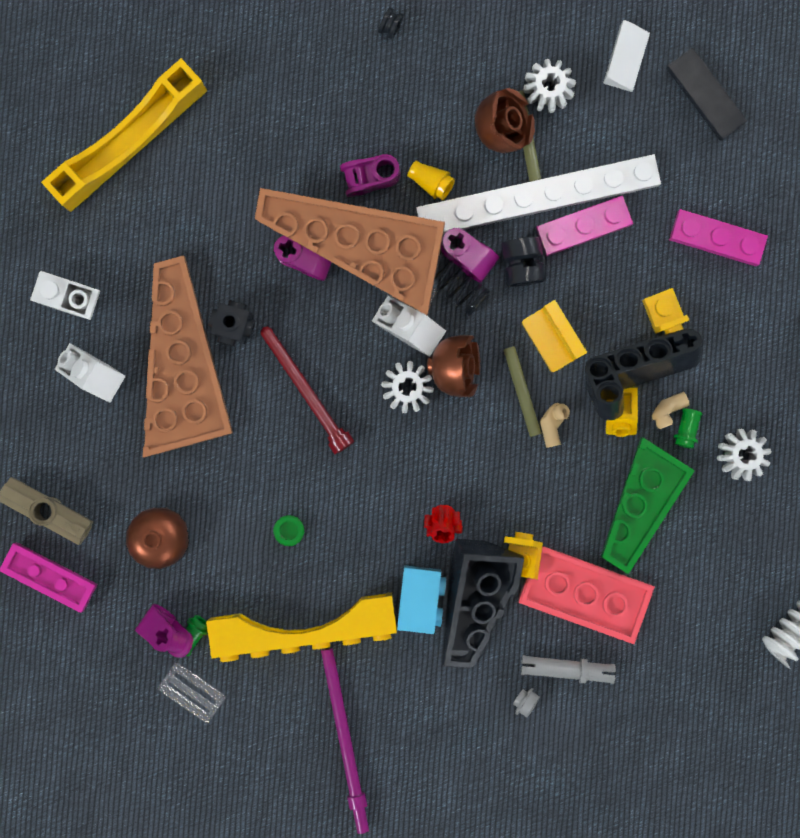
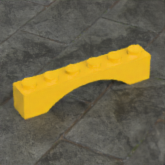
[41,58,207,212]
[206,593,397,662]

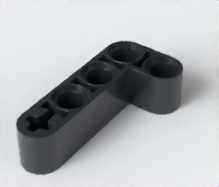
[585,329,702,421]

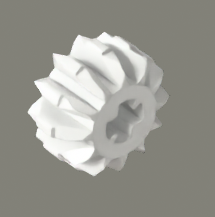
[523,59,576,113]
[381,361,434,413]
[717,429,772,481]

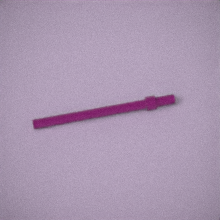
[321,648,369,834]

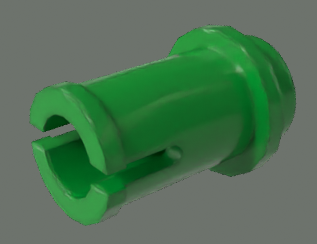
[674,408,702,449]
[185,615,208,656]

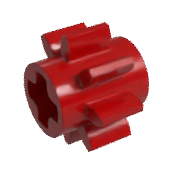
[424,505,462,543]

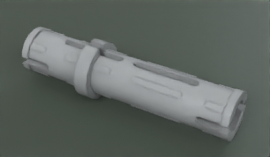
[521,655,616,684]

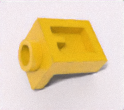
[642,288,689,335]
[606,388,638,437]
[504,532,543,580]

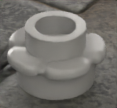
[513,688,540,717]

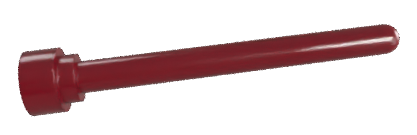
[260,326,355,455]

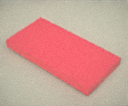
[518,546,655,644]

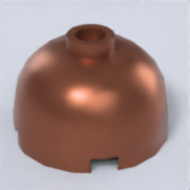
[475,88,535,153]
[427,335,480,397]
[126,508,189,569]

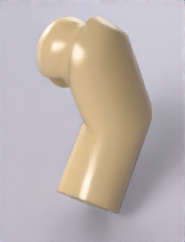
[652,392,690,429]
[540,403,570,448]

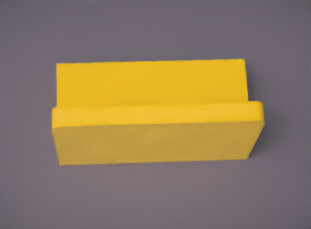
[522,300,587,372]

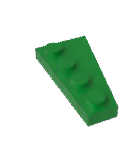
[601,437,695,574]

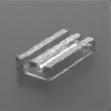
[157,662,226,724]

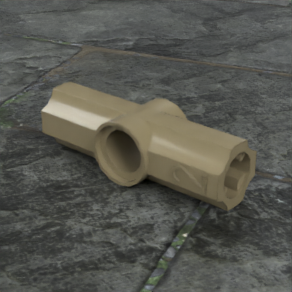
[0,477,94,545]

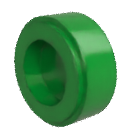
[273,515,305,546]

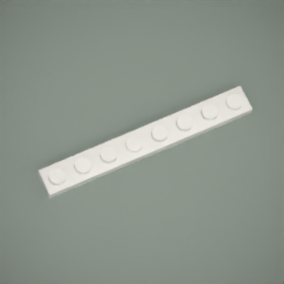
[416,154,661,234]

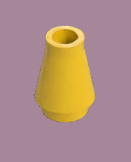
[407,161,455,200]

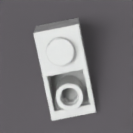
[30,271,100,320]
[372,296,446,357]
[55,343,125,403]

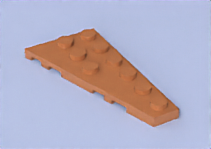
[255,188,445,315]
[143,256,233,458]

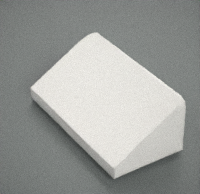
[603,20,650,92]

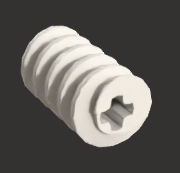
[762,600,800,669]

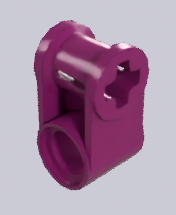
[340,154,400,197]
[440,228,499,283]
[274,236,332,281]
[135,603,193,658]

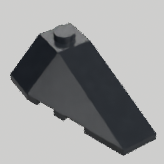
[442,539,524,668]

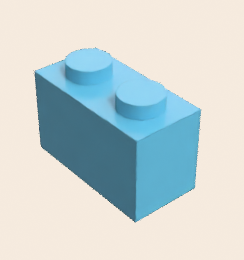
[397,565,446,634]

